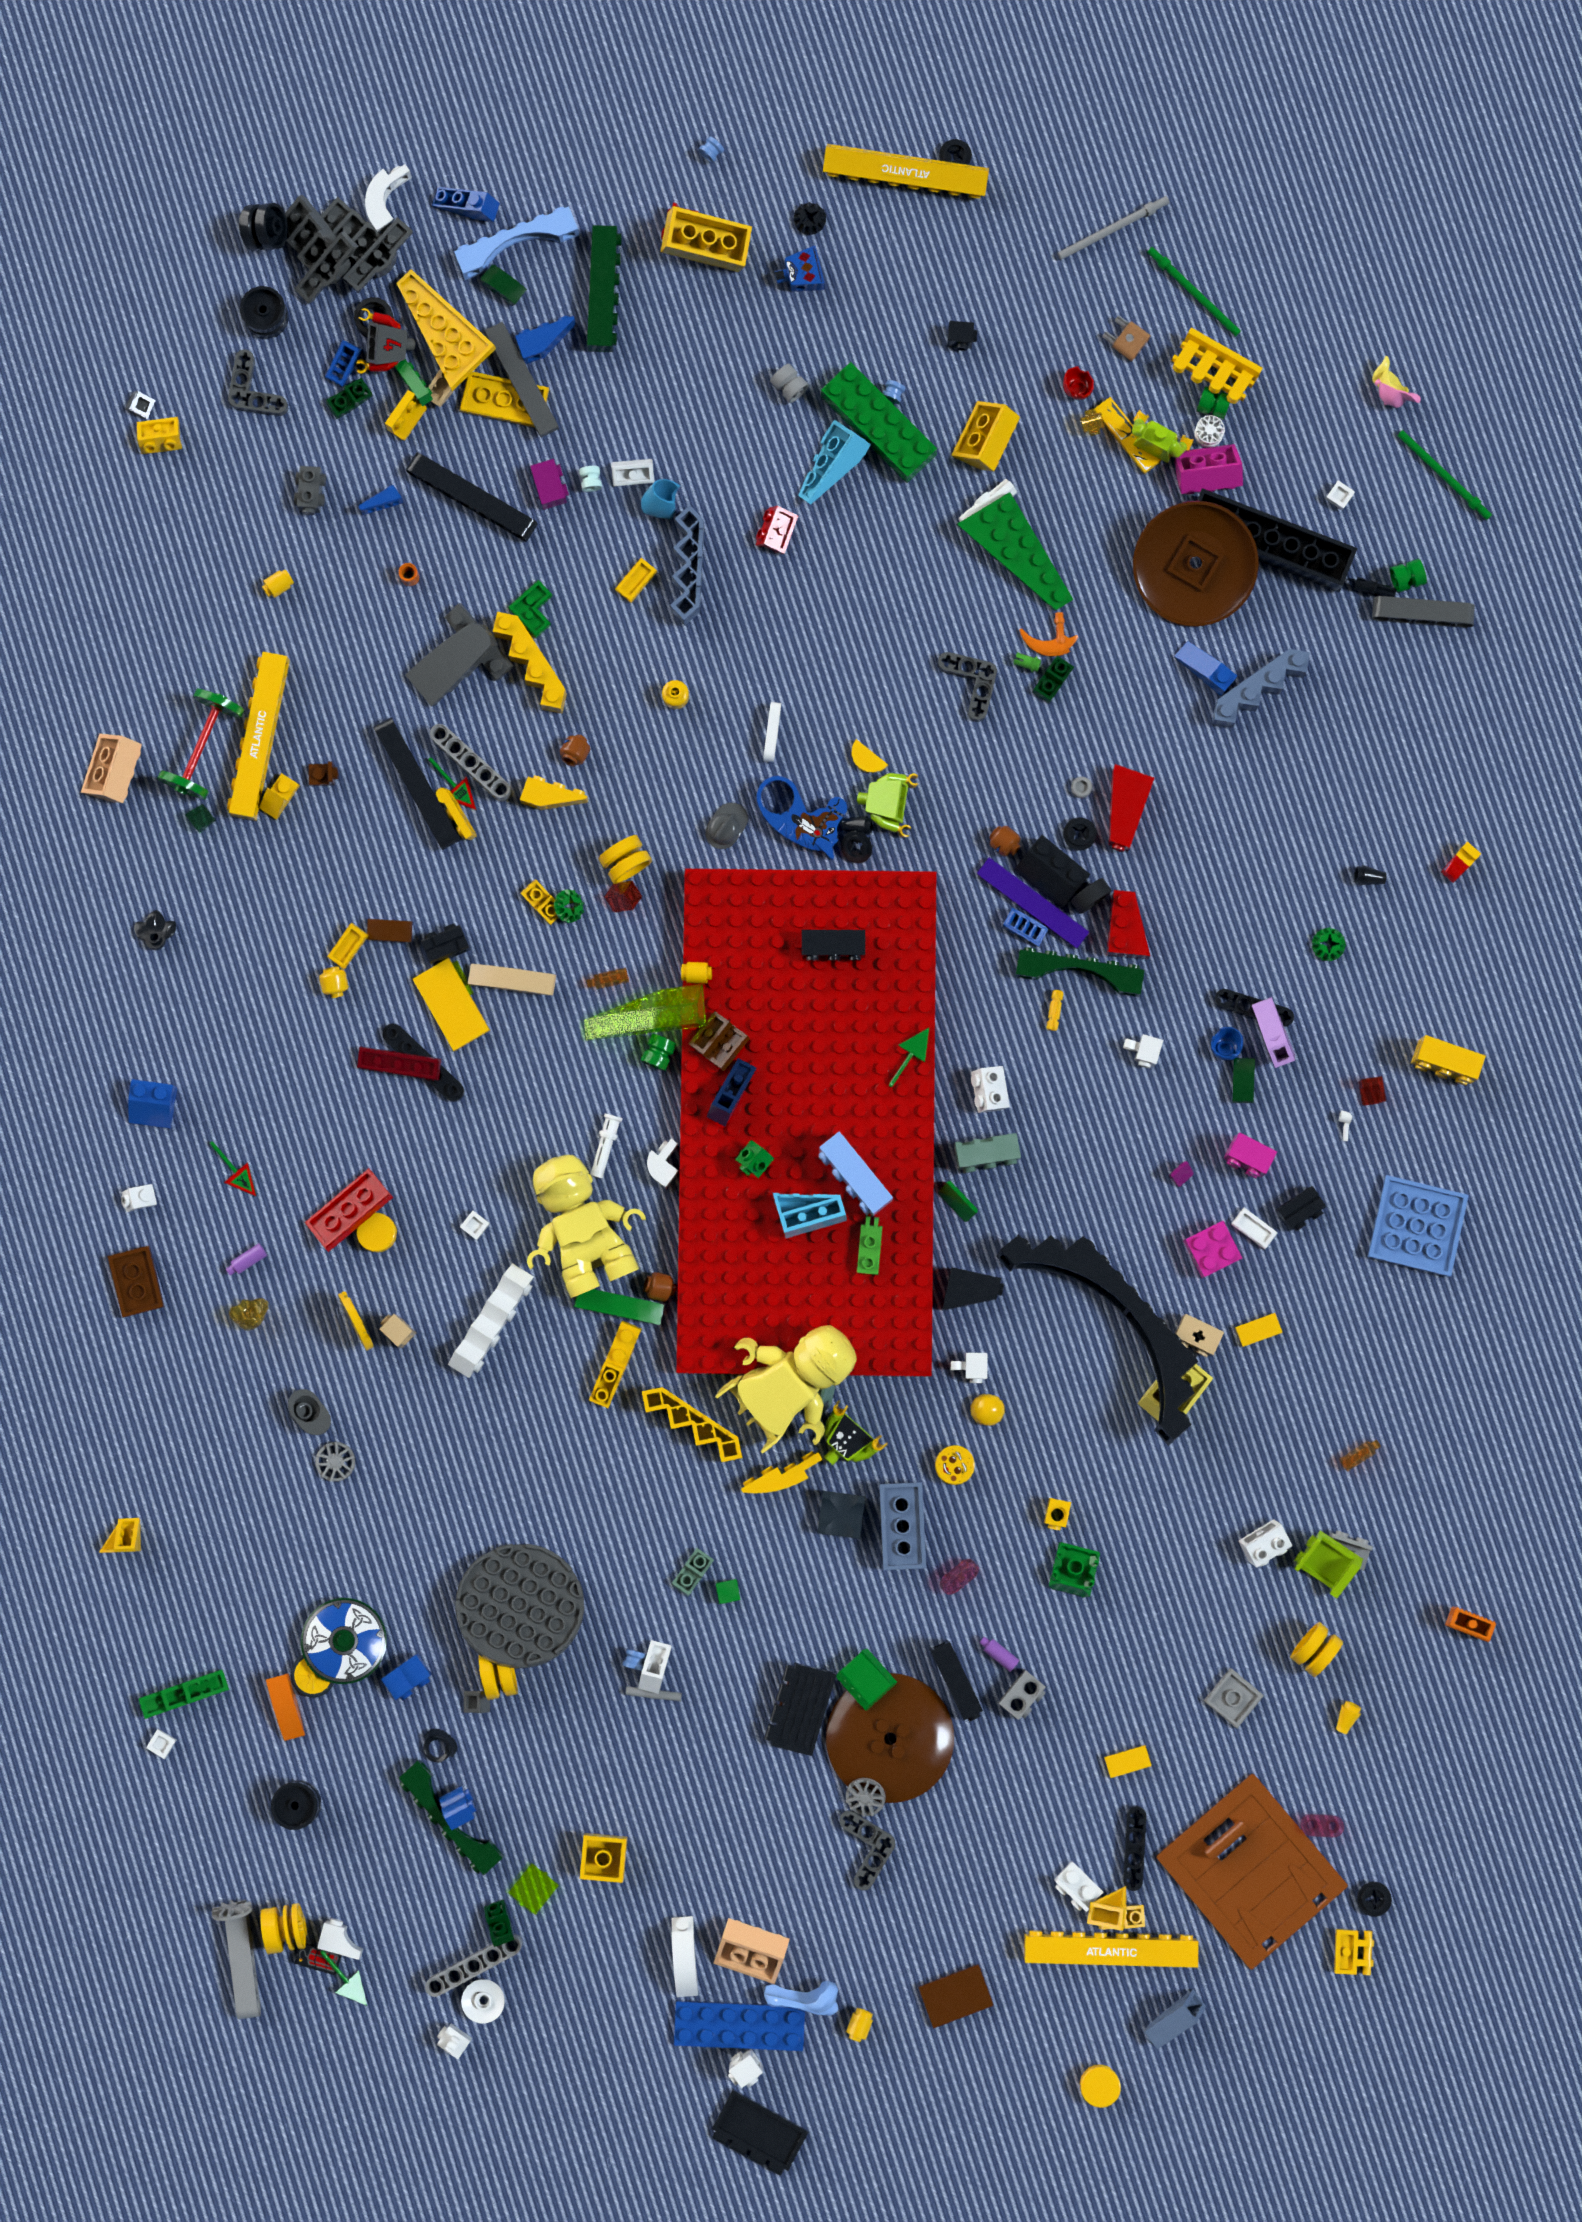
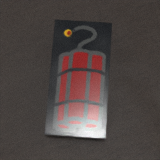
[294,1943,342,1975]

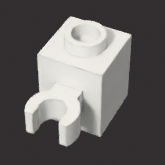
[1123,1034,1163,1068]
[950,1353,987,1383]
[437,2023,472,2059]

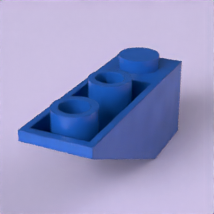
[432,187,500,222]
[515,316,576,364]

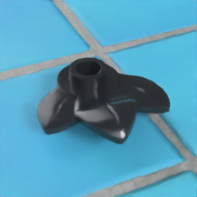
[134,910,176,950]

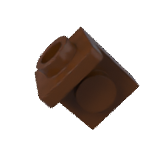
[309,761,339,786]

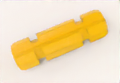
[1046,990,1063,1031]

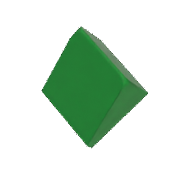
[716,1579,741,1604]

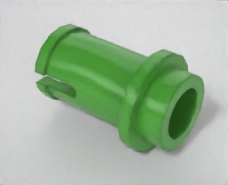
[1014,652,1041,673]

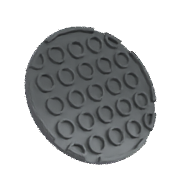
[455,1544,584,1668]

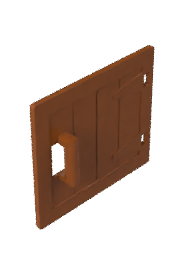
[1156,1773,1348,1970]

